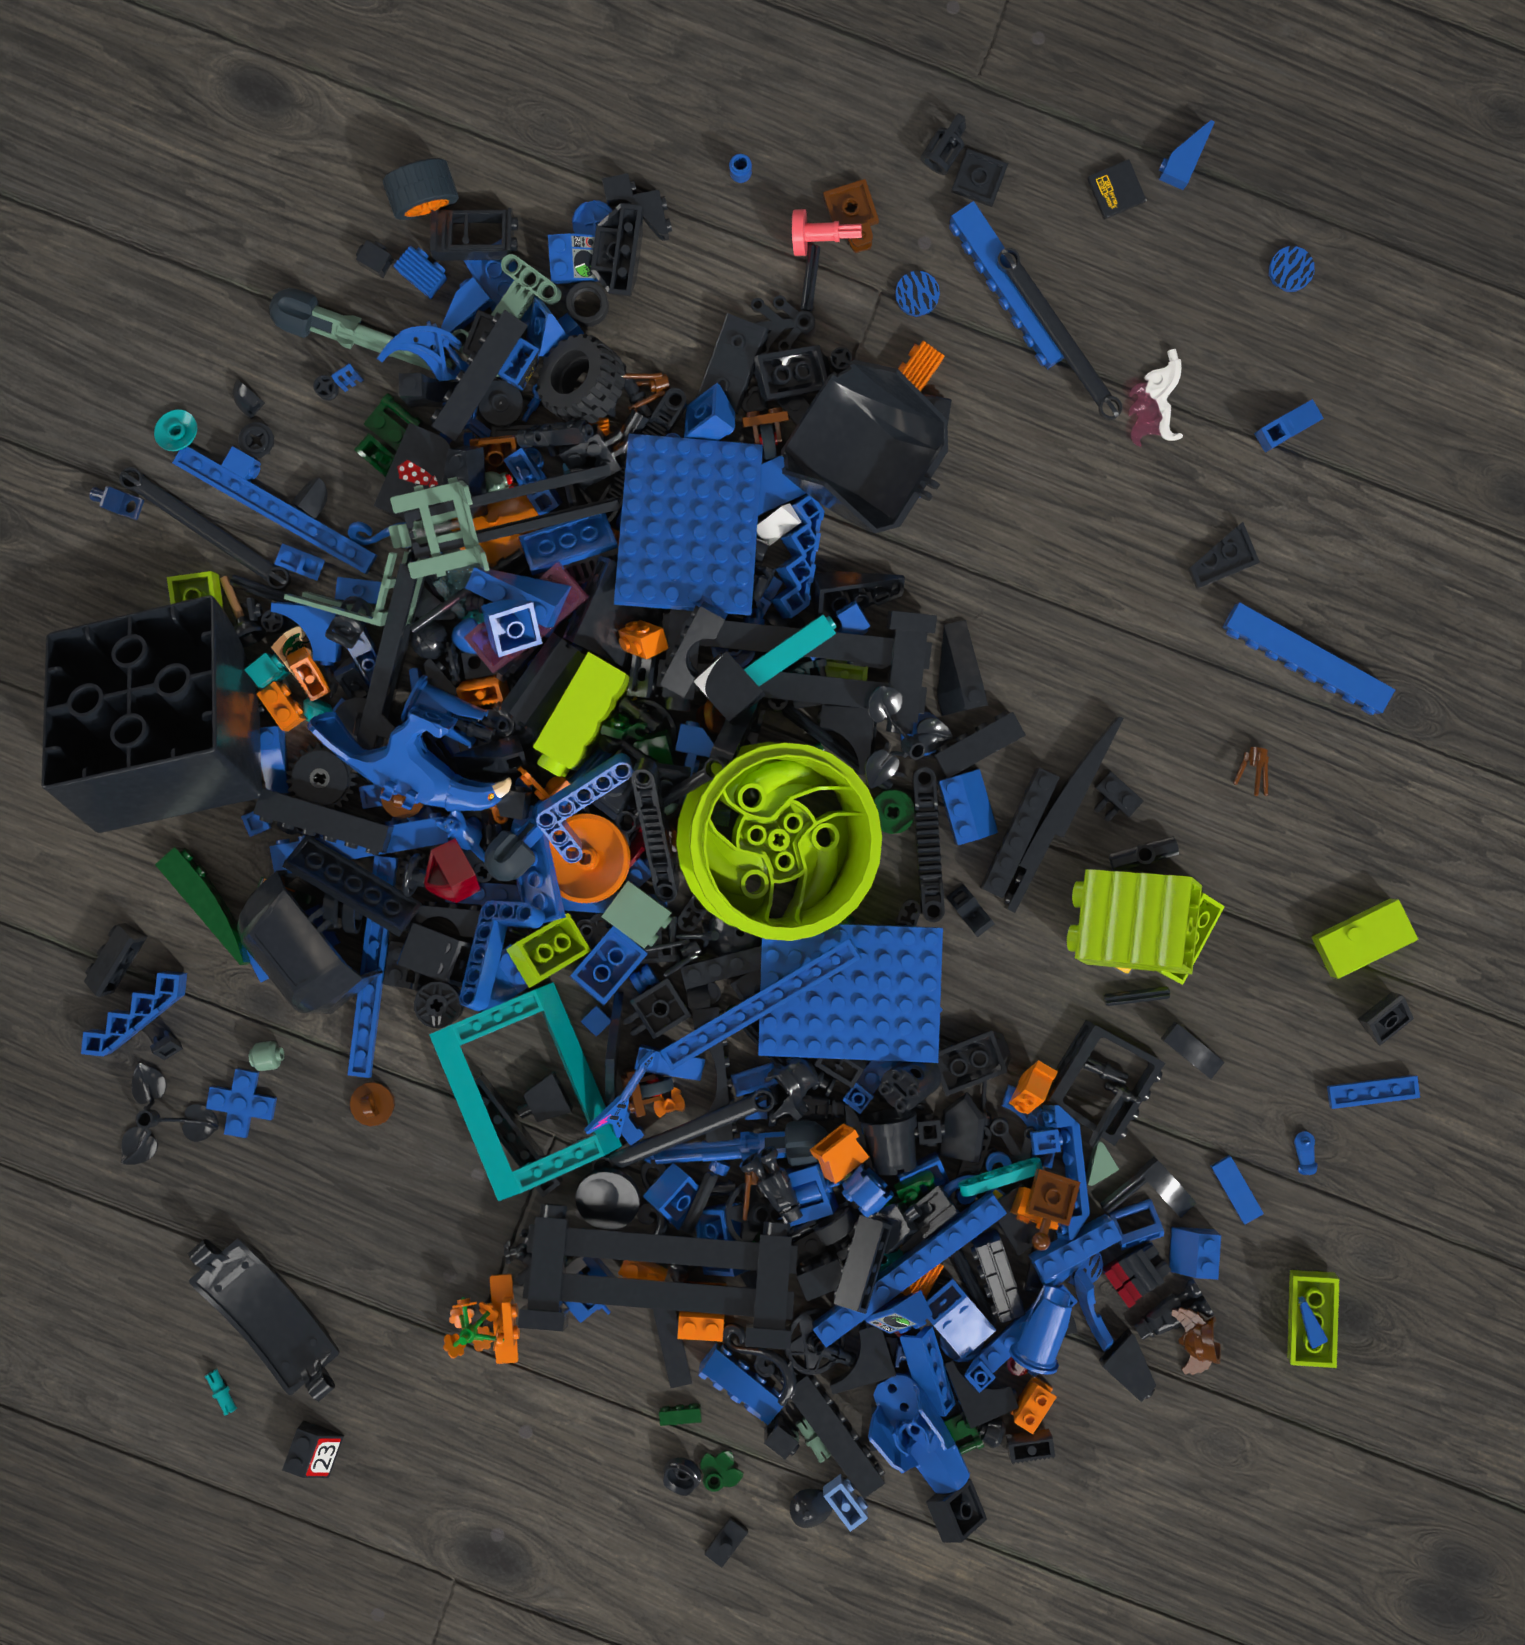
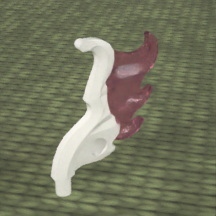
[1128,349,1183,447]

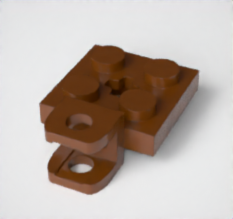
[823,179,879,253]

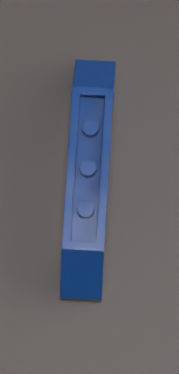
[842,1007,943,1114]
[1042,1104,1090,1240]
[964,1284,1078,1393]

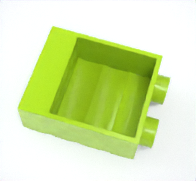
[533,652,629,778]
[1067,870,1202,974]

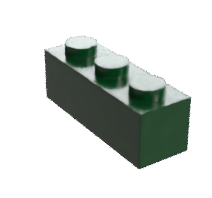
[659,1403,702,1426]

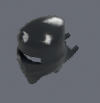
[764,1057,819,1120]

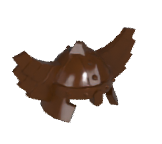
[1172,1307,1221,1375]

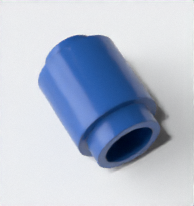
[729,154,752,183]

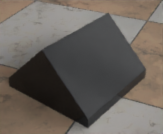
[1357,992,1414,1046]

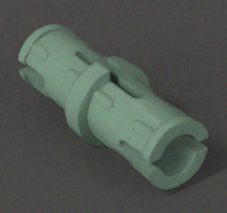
[795,1417,831,1463]

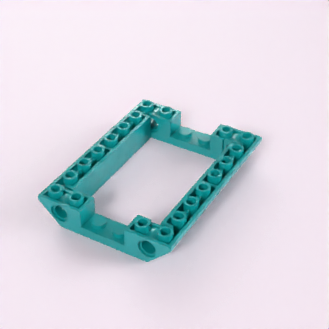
[429,982,622,1201]

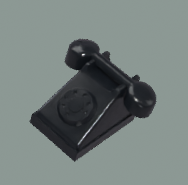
[579,734,661,820]

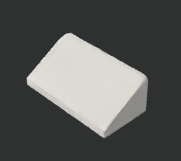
[757,503,801,545]

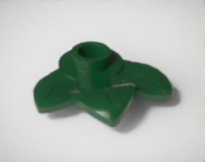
[701,1451,744,1492]

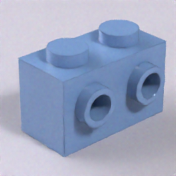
[823,1474,868,1532]

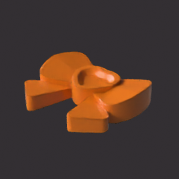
[654,1087,685,1118]

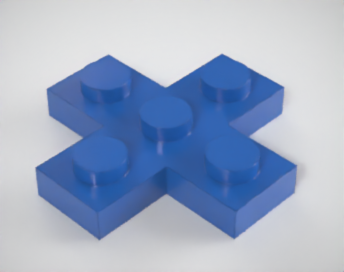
[206,1068,277,1138]

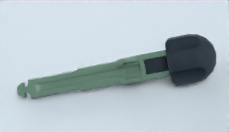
[269,288,453,371]

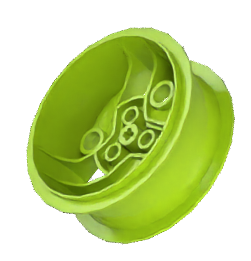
[676,742,882,941]

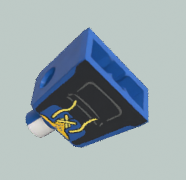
[498,338,540,390]

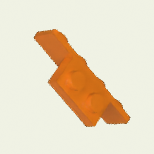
[490,1274,520,1364]

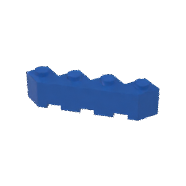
[771,494,825,618]
[81,971,187,1056]

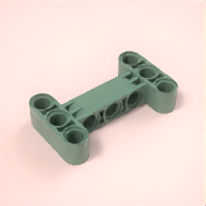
[452,254,561,378]

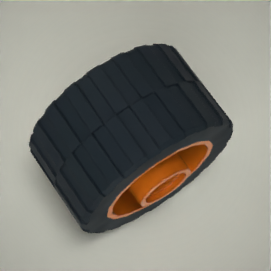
[383,158,459,220]

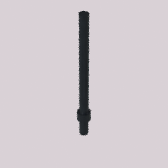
[409,548,524,633]

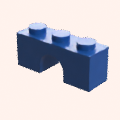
[811,600,870,661]

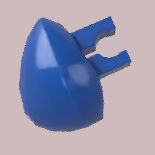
[451,617,490,654]

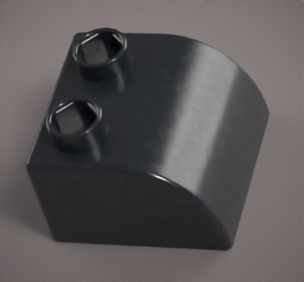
[41,595,262,833]

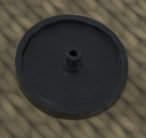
[575,1168,640,1230]

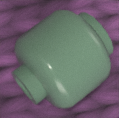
[249,1041,284,1071]

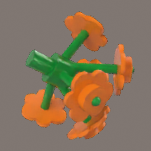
[443,1297,504,1358]

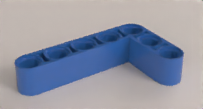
[536,753,632,863]
[459,900,545,1012]

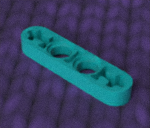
[958,1158,1043,1197]

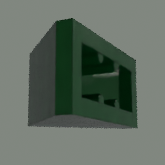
[633,729,677,765]

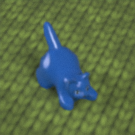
[435,811,485,862]

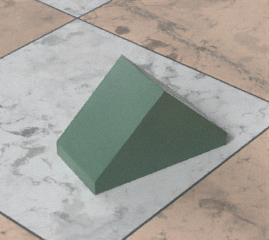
[1086,1140,1119,1186]

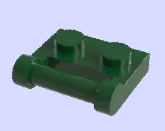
[364,393,423,451]
[894,1170,936,1207]
[943,1412,985,1455]

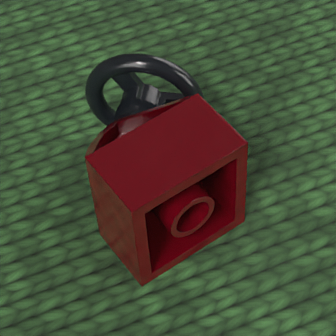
[403,838,481,903]

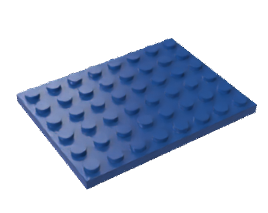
[614,434,763,615]
[758,924,943,1063]

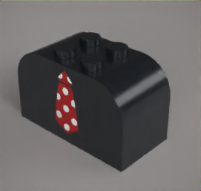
[374,423,452,522]

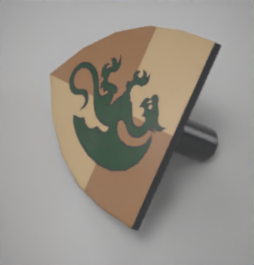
[270,626,312,679]

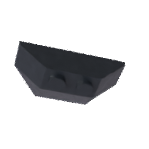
[591,203,643,297]

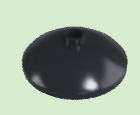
[708,914,771,956]

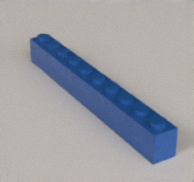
[812,1190,1007,1347]

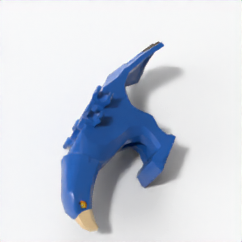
[307,703,512,811]

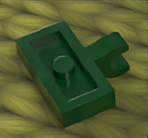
[601,713,648,740]

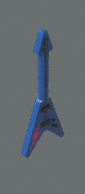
[584,1049,655,1138]

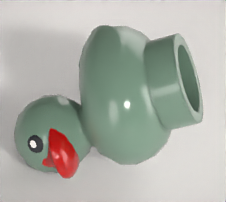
[485,471,513,492]

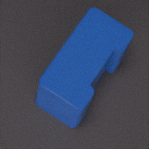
[621,1108,645,1145]

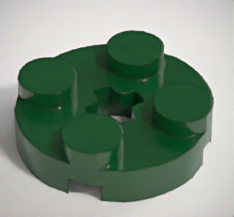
[874,790,915,834]

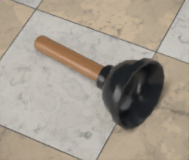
[220,576,267,647]

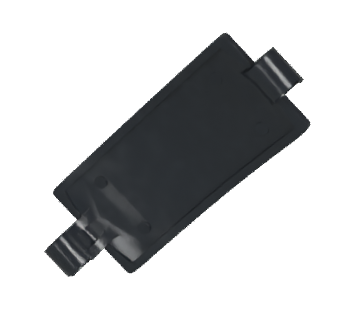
[187,1238,340,1402]

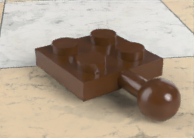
[1025,1169,1081,1251]

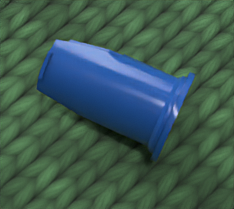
[401,675,488,749]
[1009,1285,1072,1374]

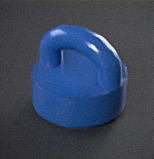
[743,608,765,625]

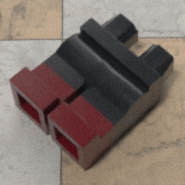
[1102,1242,1171,1308]

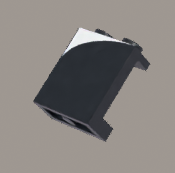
[693,651,765,725]

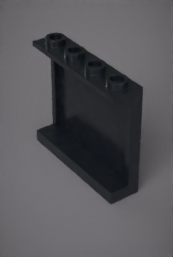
[562,556,665,670]

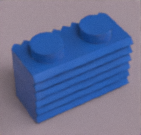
[394,246,447,299]

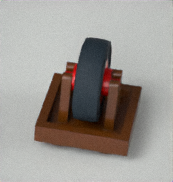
[742,407,788,460]
[620,1067,674,1117]

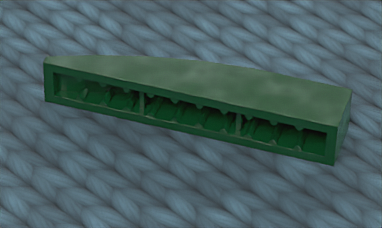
[155,847,250,965]

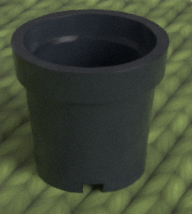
[859,1108,917,1175]

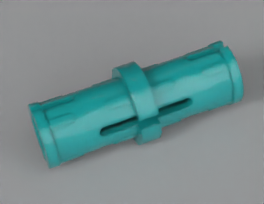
[204,1369,237,1416]

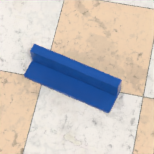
[900,1326,956,1417]

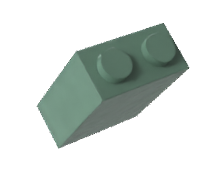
[601,880,673,949]

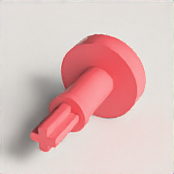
[792,209,862,256]

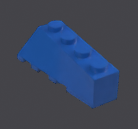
[465,567,572,628]
[1028,1214,1122,1287]
[698,1342,783,1425]

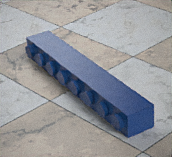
[949,201,1064,370]
[1222,603,1395,715]
[270,813,452,872]

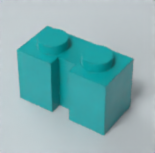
[245,653,290,688]

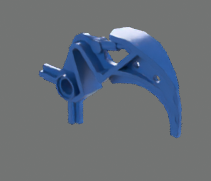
[377,326,491,444]

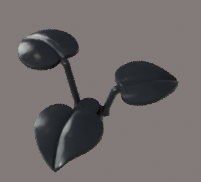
[865,685,953,788]
[121,1064,219,1165]

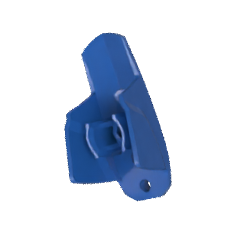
[868,1373,970,1494]

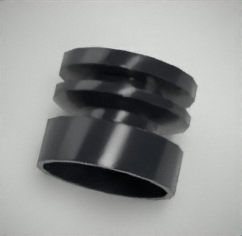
[414,980,465,1028]

